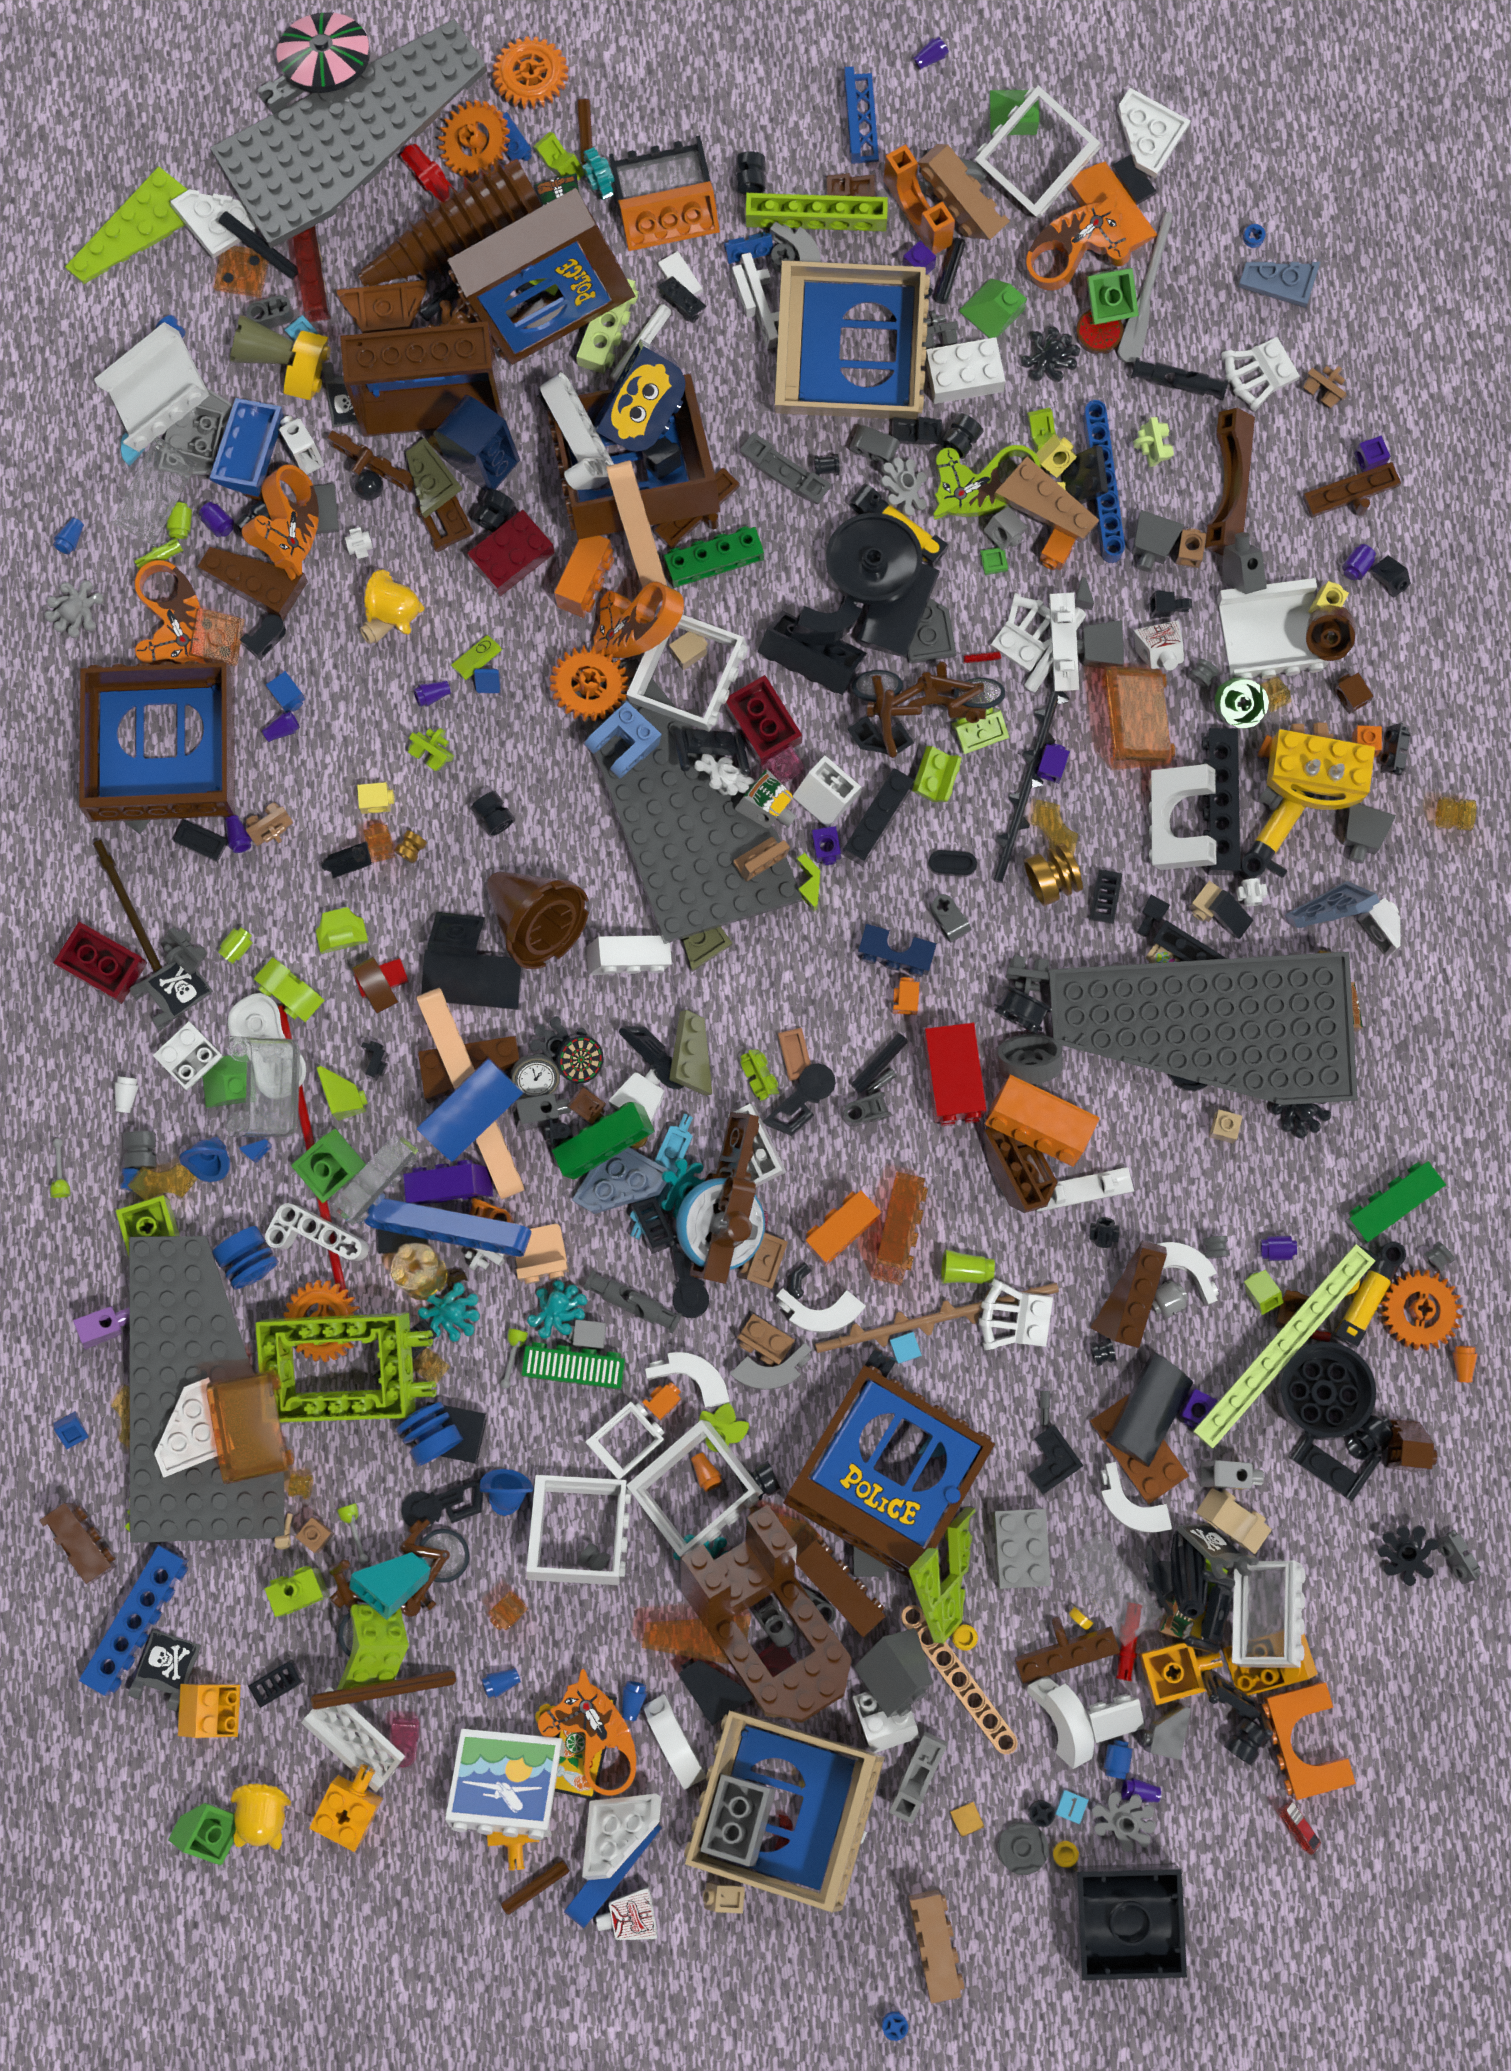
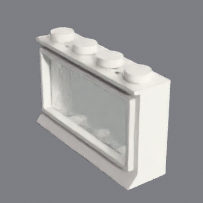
[1232,1560,1305,1668]

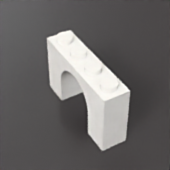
[1149,764,1216,870]

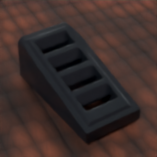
[1089,869,1123,924]
[632,1196,675,1254]
[248,1660,305,1708]

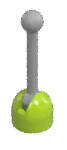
[50,1138,71,1198]
[500,1328,528,1389]
[337,1503,369,1564]

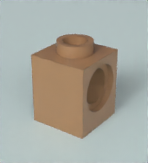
[1176,528,1206,568]
[296,1517,335,1553]

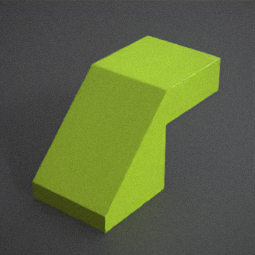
[533,132,585,180]
[1027,407,1061,467]
[797,852,820,912]

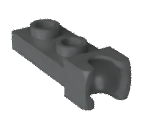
[258,76,305,114]

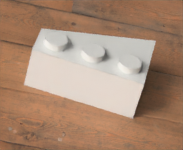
[586,936,672,976]
[728,1104,786,1187]

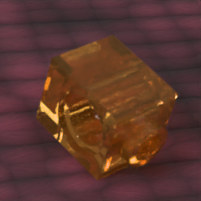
[363,823,396,863]
[488,1591,530,1631]

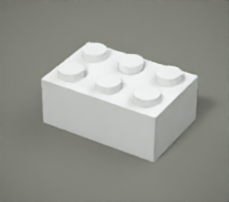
[925,337,1005,404]

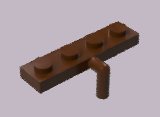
[327,430,414,494]
[1303,462,1401,518]
[654,467,740,550]
[1015,1617,1120,1684]

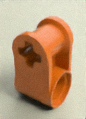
[468,1198,514,1223]

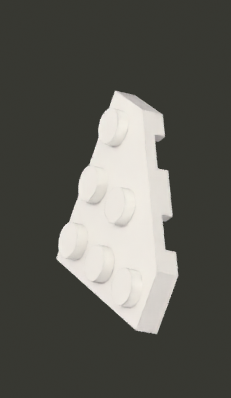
[1117,88,1191,178]
[170,189,259,259]
[154,1377,236,1478]
[582,1794,661,1880]

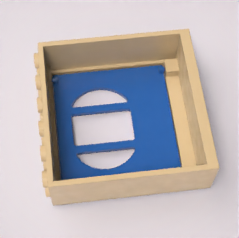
[775,261,930,420]
[684,1711,885,1913]

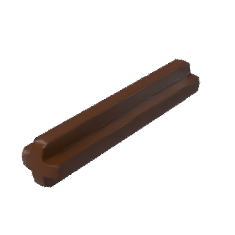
[577,98,593,165]
[501,1861,570,1915]

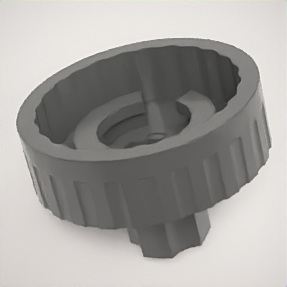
[998,1034,1063,1090]

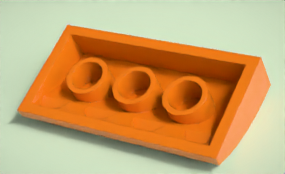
[1067,161,1157,252]
[618,181,720,251]

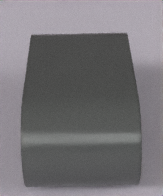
[247,295,294,329]
[849,425,900,464]

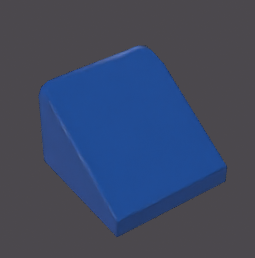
[475,669,501,693]
[239,1139,272,1163]
[54,1411,89,1449]

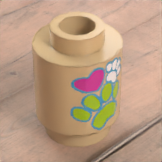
[1145,943,1181,964]

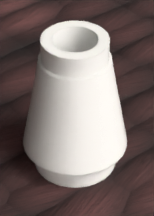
[114,1076,139,1113]

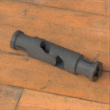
[583,1270,682,1334]

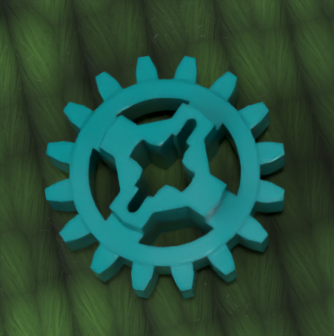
[582,147,615,200]

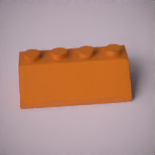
[985,1074,1100,1167]

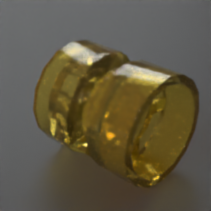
[1435,796,1477,831]

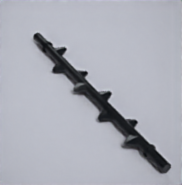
[993,679,1069,883]

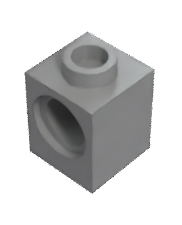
[984,507,1027,551]
[569,1320,607,1350]

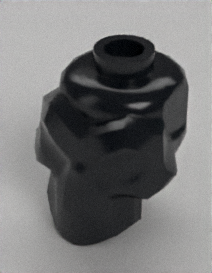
[1348,1414,1393,1460]

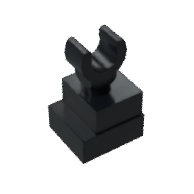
[1150,590,1192,619]
[1137,894,1170,937]

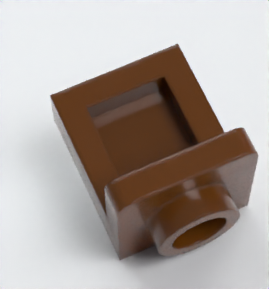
[1275,1290,1309,1329]

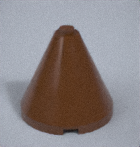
[487,871,589,969]

